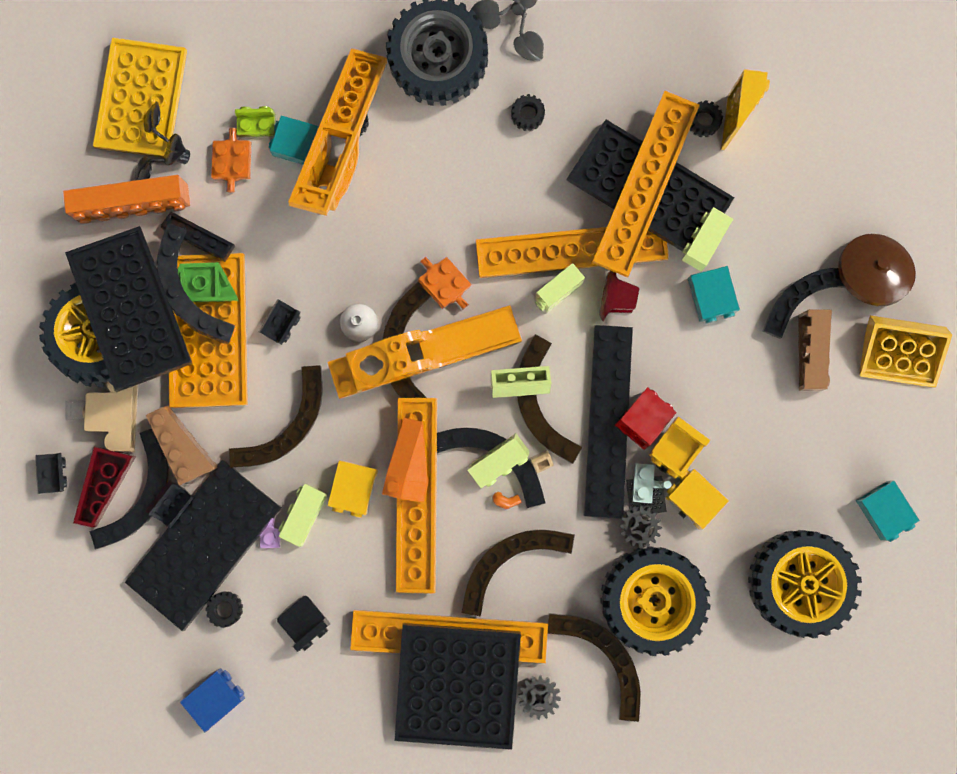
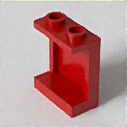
[615,387,677,450]

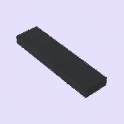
[161,211,235,262]

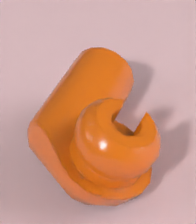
[493,492,522,509]

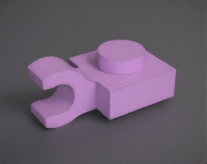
[260,517,281,548]

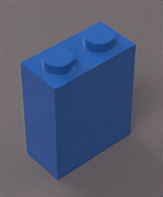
[180,668,245,733]

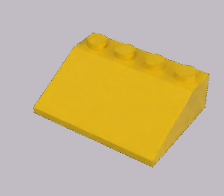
[721,69,770,150]
[859,315,952,388]

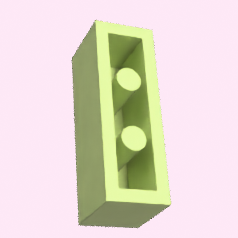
[682,207,733,272]
[491,366,551,398]
[468,433,530,488]
[278,484,328,547]

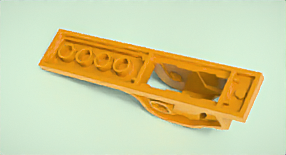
[288,48,387,216]
[327,305,522,399]

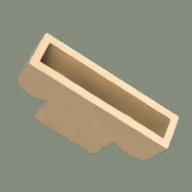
[82,382,138,452]

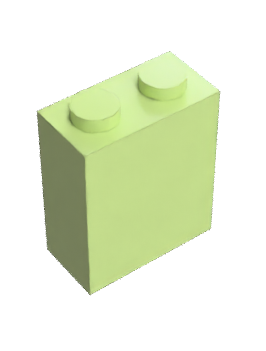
[535,263,585,313]

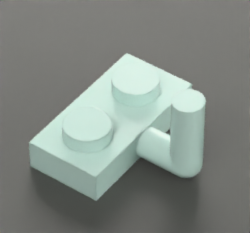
[632,463,672,503]

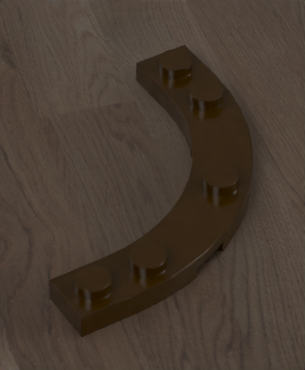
[383,282,431,398]
[517,334,582,464]
[229,365,323,468]
[462,530,575,617]
[547,613,641,722]

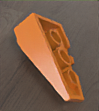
[382,418,429,502]

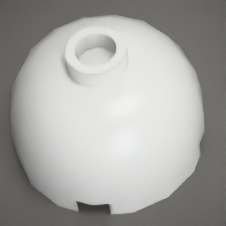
[340,304,378,342]

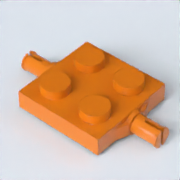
[211,128,252,193]
[418,257,472,310]

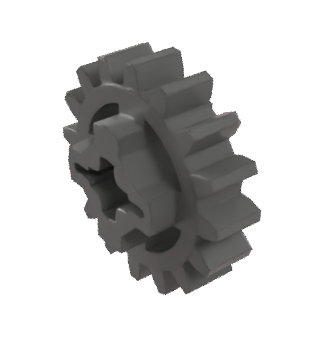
[619,506,662,548]
[518,675,561,720]

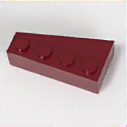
[73,447,136,528]

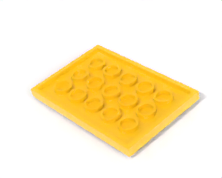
[93,38,187,158]

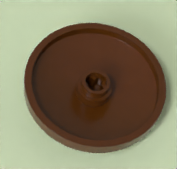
[838,234,916,306]

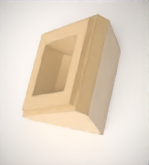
[529,450,554,473]

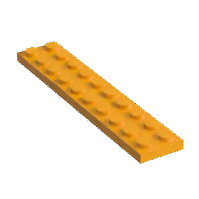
[592,91,700,278]
[476,227,669,278]
[396,398,437,594]
[350,610,548,663]

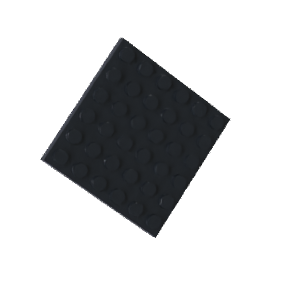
[394,623,521,750]

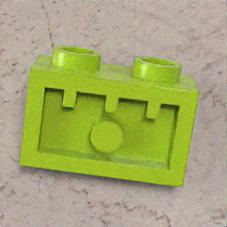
[235,106,276,137]

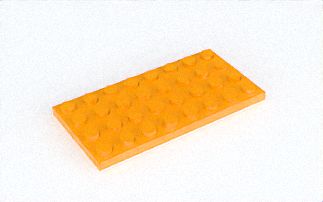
[169,253,248,408]

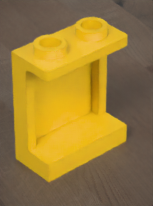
[649,417,710,479]
[328,460,378,518]
[665,469,729,530]

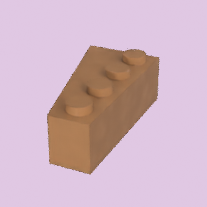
[798,309,832,391]
[146,406,217,486]

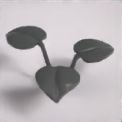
[471,0,544,61]

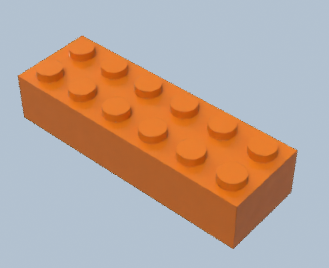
[63,175,190,224]

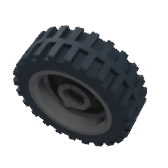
[386,0,488,106]

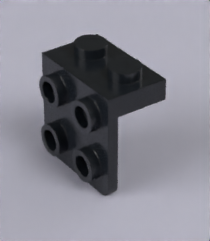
[277,595,331,652]

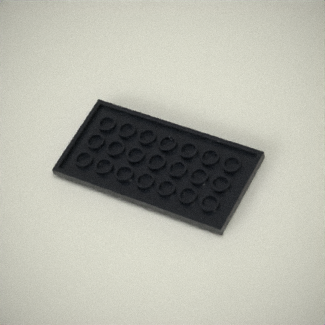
[567,119,735,251]
[65,226,193,393]
[125,460,282,631]

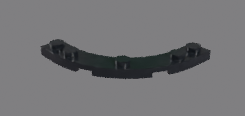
[157,223,235,344]
[762,268,846,339]
[437,428,546,508]
[89,429,169,550]

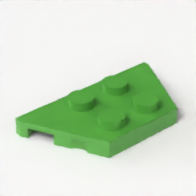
[178,262,238,302]

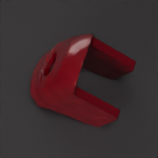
[599,271,640,321]

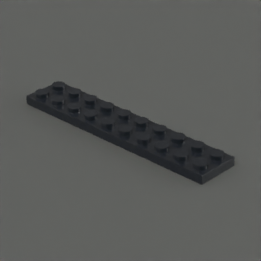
[584,325,633,518]

